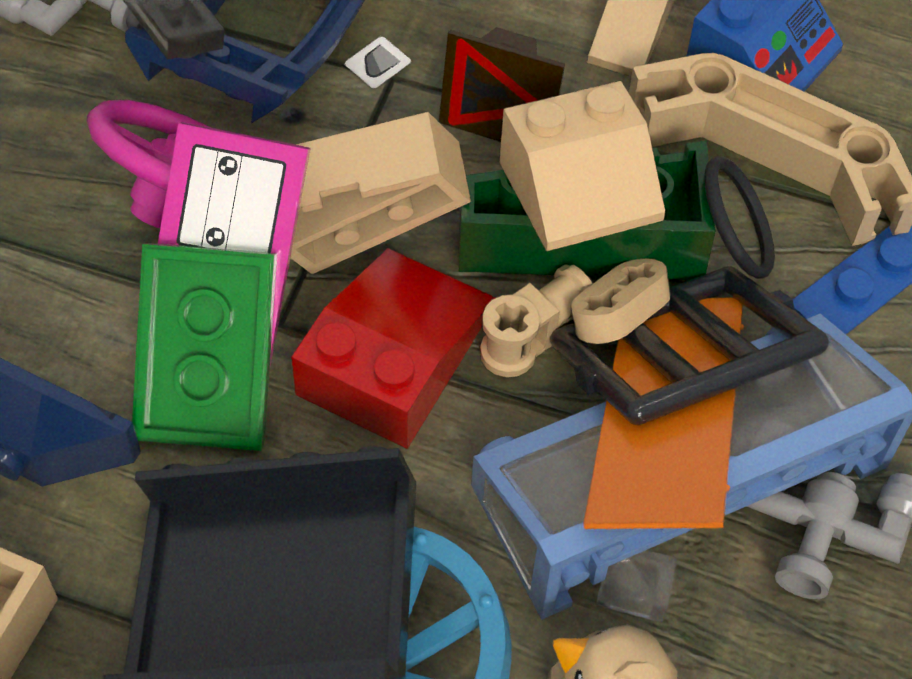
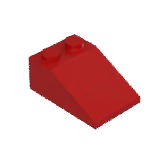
[291,248,496,449]

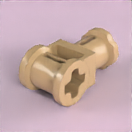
[480,264,592,377]

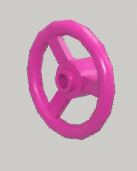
[86,100,211,228]

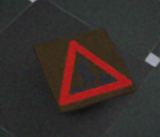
[439,27,565,142]

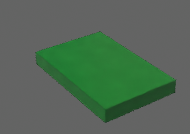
[132,243,277,451]

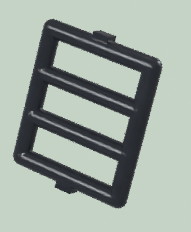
[550,266,829,425]

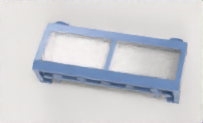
[471,314,912,620]

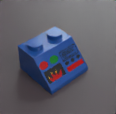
[686,0,843,92]

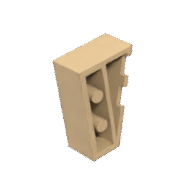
[291,112,471,275]

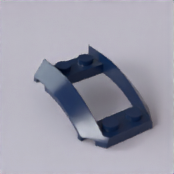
[125,0,365,124]

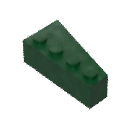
[458,140,716,280]

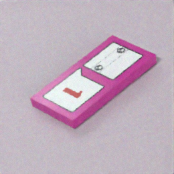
[158,122,311,372]

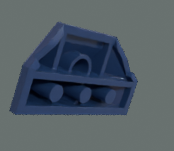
[0,358,141,487]

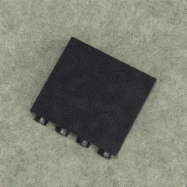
[103,446,416,679]

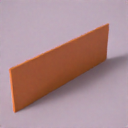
[583,297,744,529]

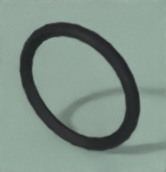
[704,156,775,279]

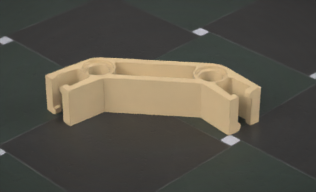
[629,53,912,246]

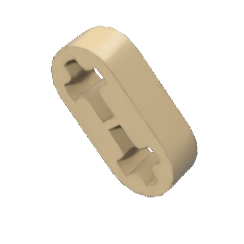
[571,259,670,344]

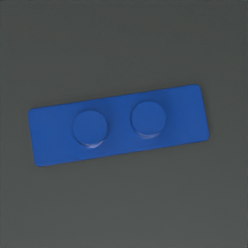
[793,226,912,343]

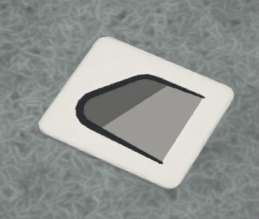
[345,37,411,88]

